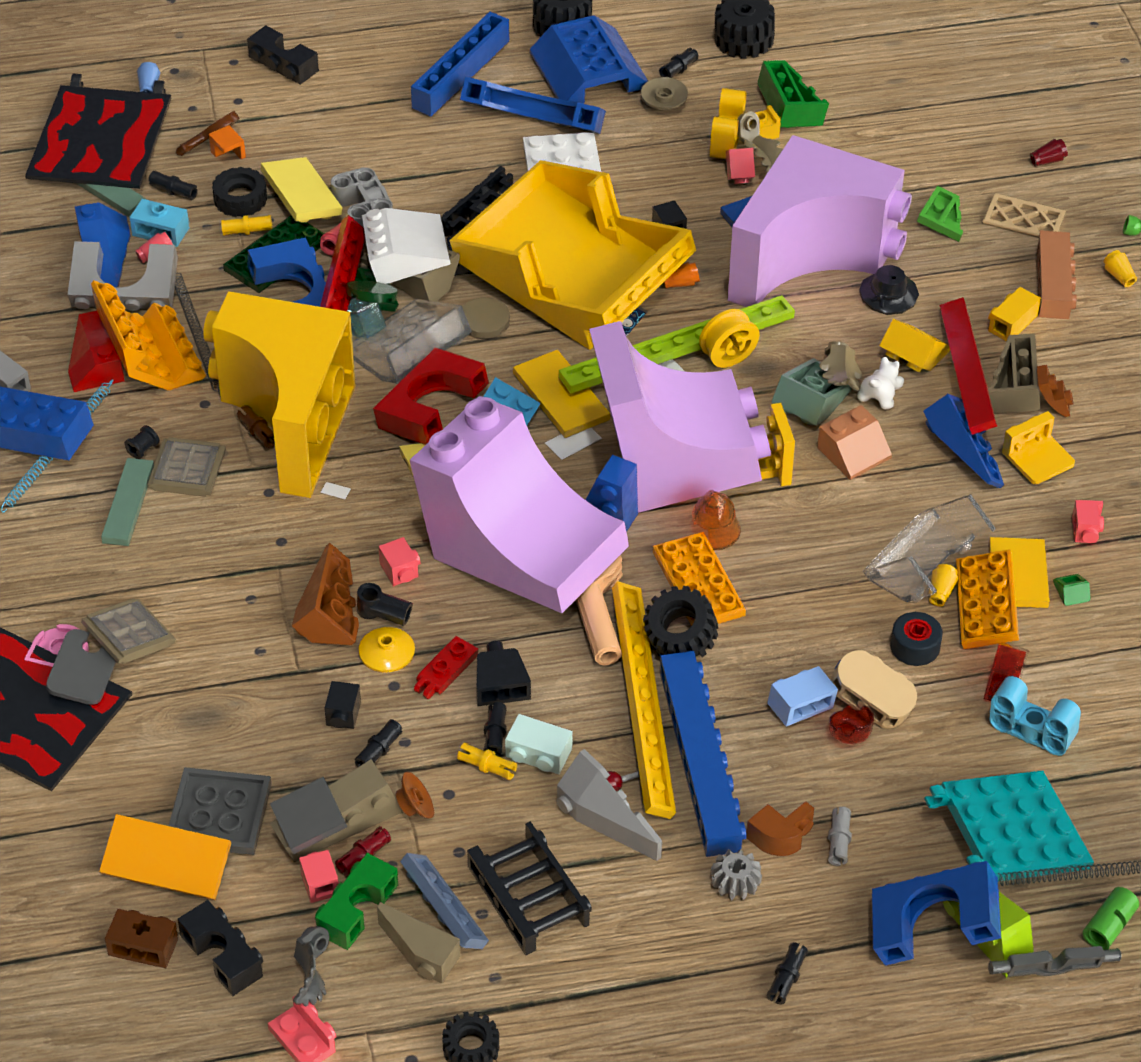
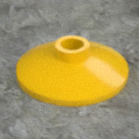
[359,627,415,673]

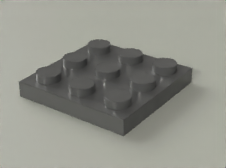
[169,767,272,855]

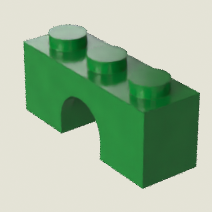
[315,853,399,951]

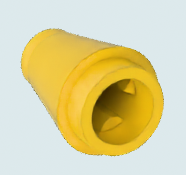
[1103,250,1137,287]
[929,564,959,607]

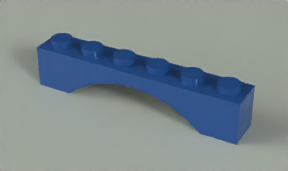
[460,77,606,134]

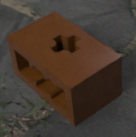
[105,909,179,969]

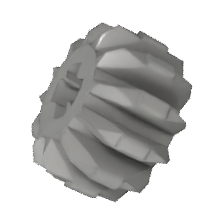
[711,849,762,901]

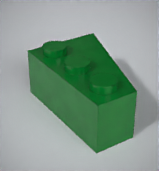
[757,60,829,128]

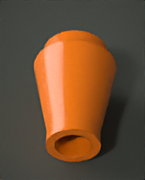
[663,262,700,289]

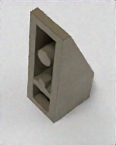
[377,902,461,983]

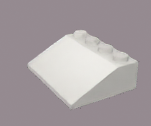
[362,208,451,284]

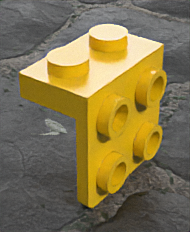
[1002,411,1075,485]

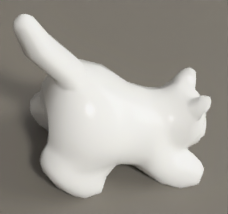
[857,357,904,409]

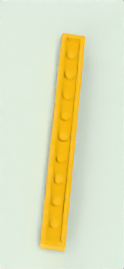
[612,581,676,819]

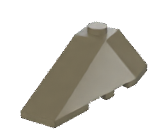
[360,250,460,304]

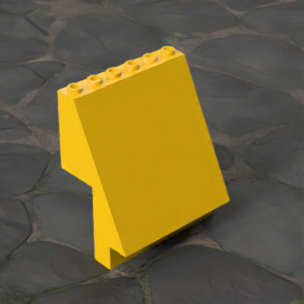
[449,160,696,350]

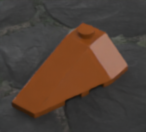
[292,543,359,645]

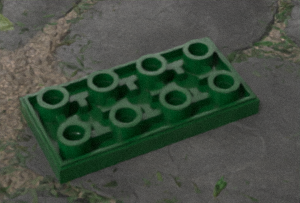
[223,215,325,293]

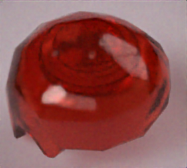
[829,705,874,745]

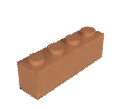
[1037,230,1077,319]

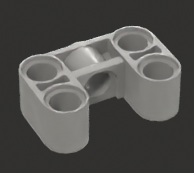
[331,167,393,228]

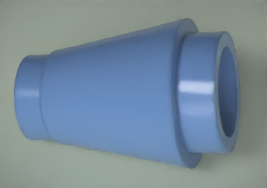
[137,62,160,93]

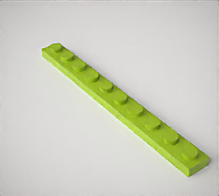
[558,295,795,394]

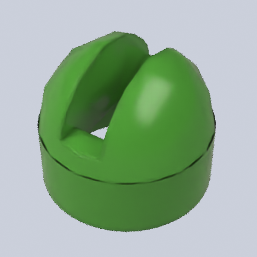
[1123,215,1141,236]

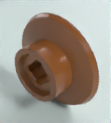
[396,772,434,819]

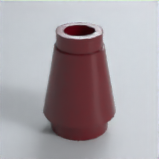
[1030,139,1068,167]

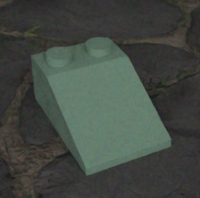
[771,358,852,425]

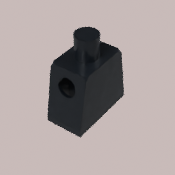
[476,641,531,706]

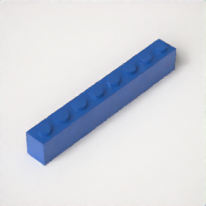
[660,651,746,857]

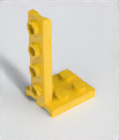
[758,403,795,486]

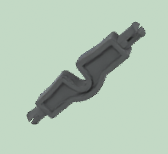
[988,946,1122,977]

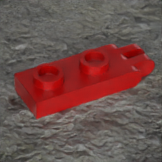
[414,636,479,699]

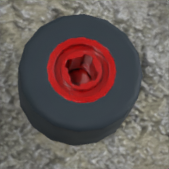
[890,611,943,666]

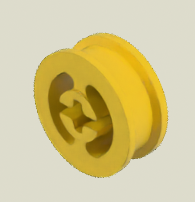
[699,309,760,368]

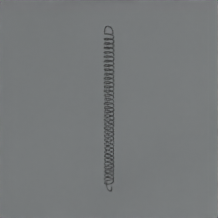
[175,273,220,394]
[998,860,1141,886]

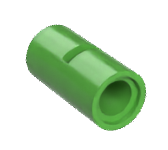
[1082,887,1140,950]

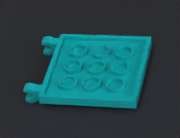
[924,771,1094,881]

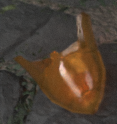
[692,490,741,550]

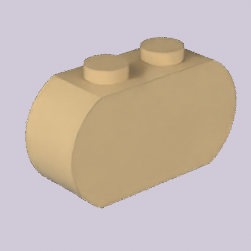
[831,650,917,729]

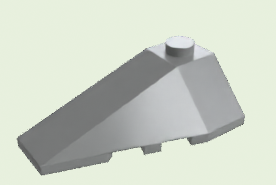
[556,749,662,861]

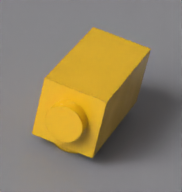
[988,287,1041,341]

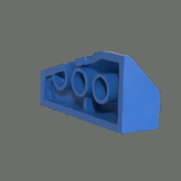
[75,202,131,287]

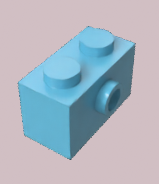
[130,199,189,247]

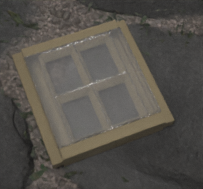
[147,437,226,497]
[81,598,176,664]

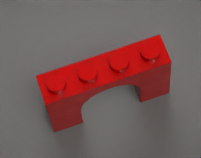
[373,347,489,445]

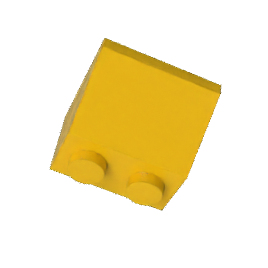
[879,318,950,372]

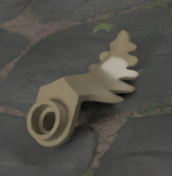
[737,111,783,174]
[819,341,862,391]

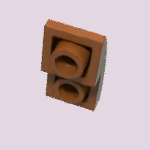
[1037,365,1074,417]

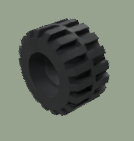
[643,586,718,657]

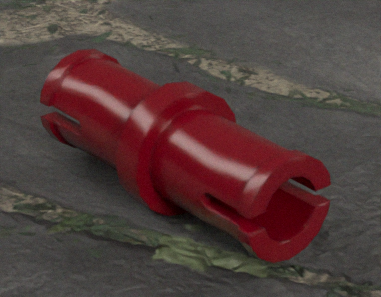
[335,826,391,876]

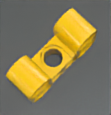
[710,88,747,159]

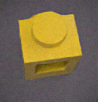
[749,105,781,139]

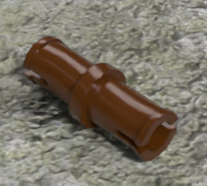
[237,405,274,448]

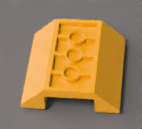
[91,280,207,391]

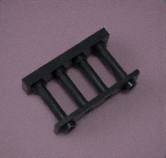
[467,821,592,956]

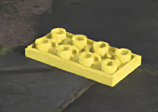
[261,157,342,222]

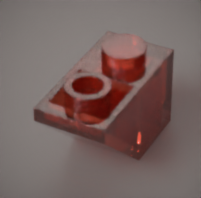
[984,642,1029,701]

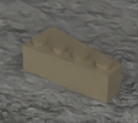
[270,759,403,862]

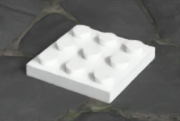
[523,132,601,172]

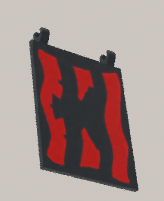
[25,73,172,189]
[0,627,132,791]

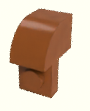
[746,801,814,856]

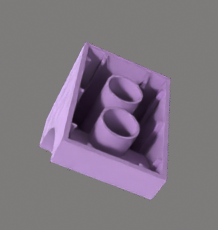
[728,135,912,307]
[589,321,771,513]
[410,396,629,613]

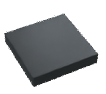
[270,776,348,854]

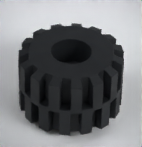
[533,0,592,37]
[715,0,775,59]

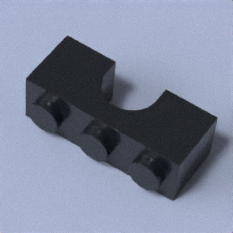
[247,25,319,85]
[177,899,264,996]

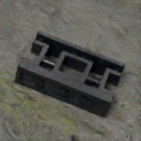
[441,166,513,237]

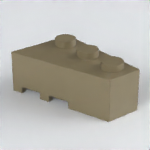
[988,333,1040,414]

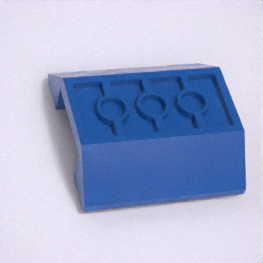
[530,15,648,104]

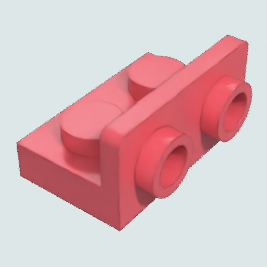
[268,995,336,1062]

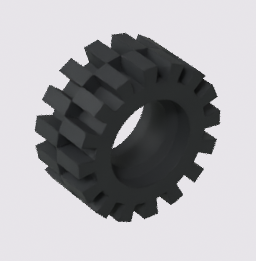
[442,1011,499,1062]

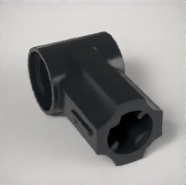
[357,583,413,626]

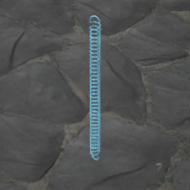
[1,379,113,512]

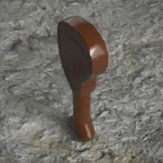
[176,111,240,156]

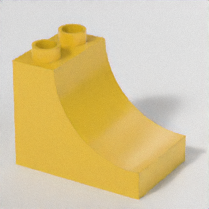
[203,291,356,498]

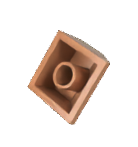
[817,405,892,480]

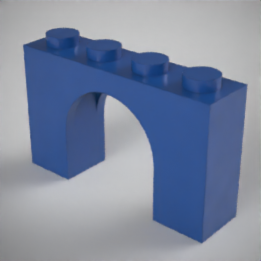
[247,237,326,307]
[872,861,1001,966]

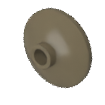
[641,77,688,110]

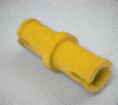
[221,215,273,236]
[457,742,517,780]

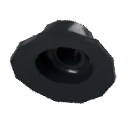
[859,265,919,315]

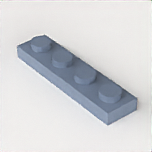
[400,853,489,949]

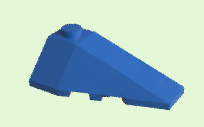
[923,394,1004,488]

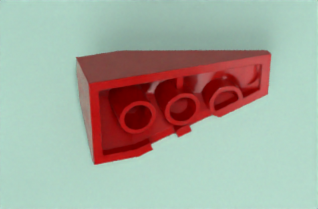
[68,310,125,392]

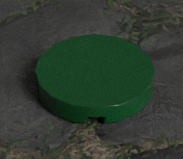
[346,281,398,303]

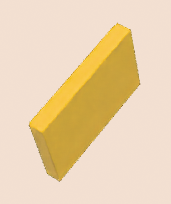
[989,537,1050,608]

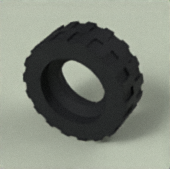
[212,167,267,217]

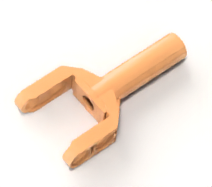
[575,555,623,666]

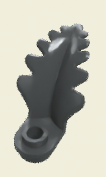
[293,926,329,1006]

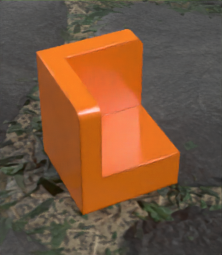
[209,125,246,160]

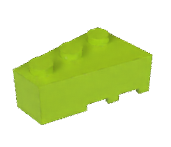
[943,892,1034,978]

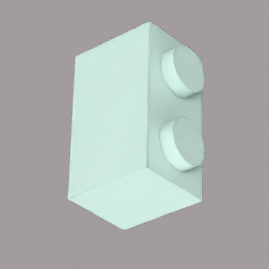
[505,714,573,774]

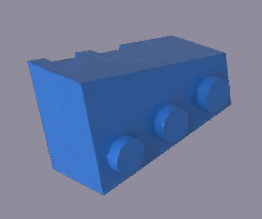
[585,454,638,532]

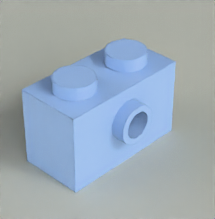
[767,666,838,726]

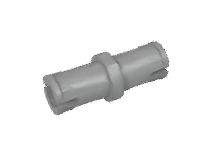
[828,807,852,866]

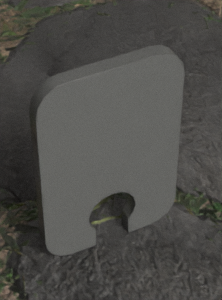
[46,629,116,705]

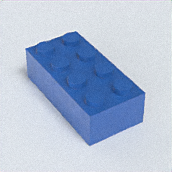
[0,387,94,461]

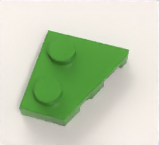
[916,186,963,242]

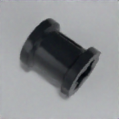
[124,425,160,459]

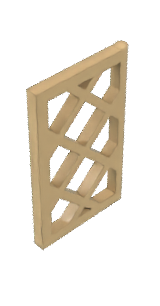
[982,193,1066,237]

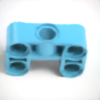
[989,676,1081,756]

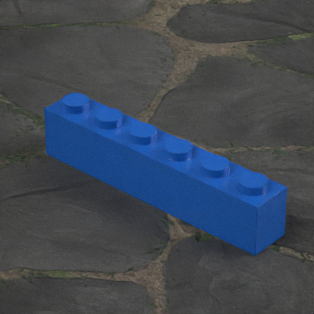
[411,12,509,116]

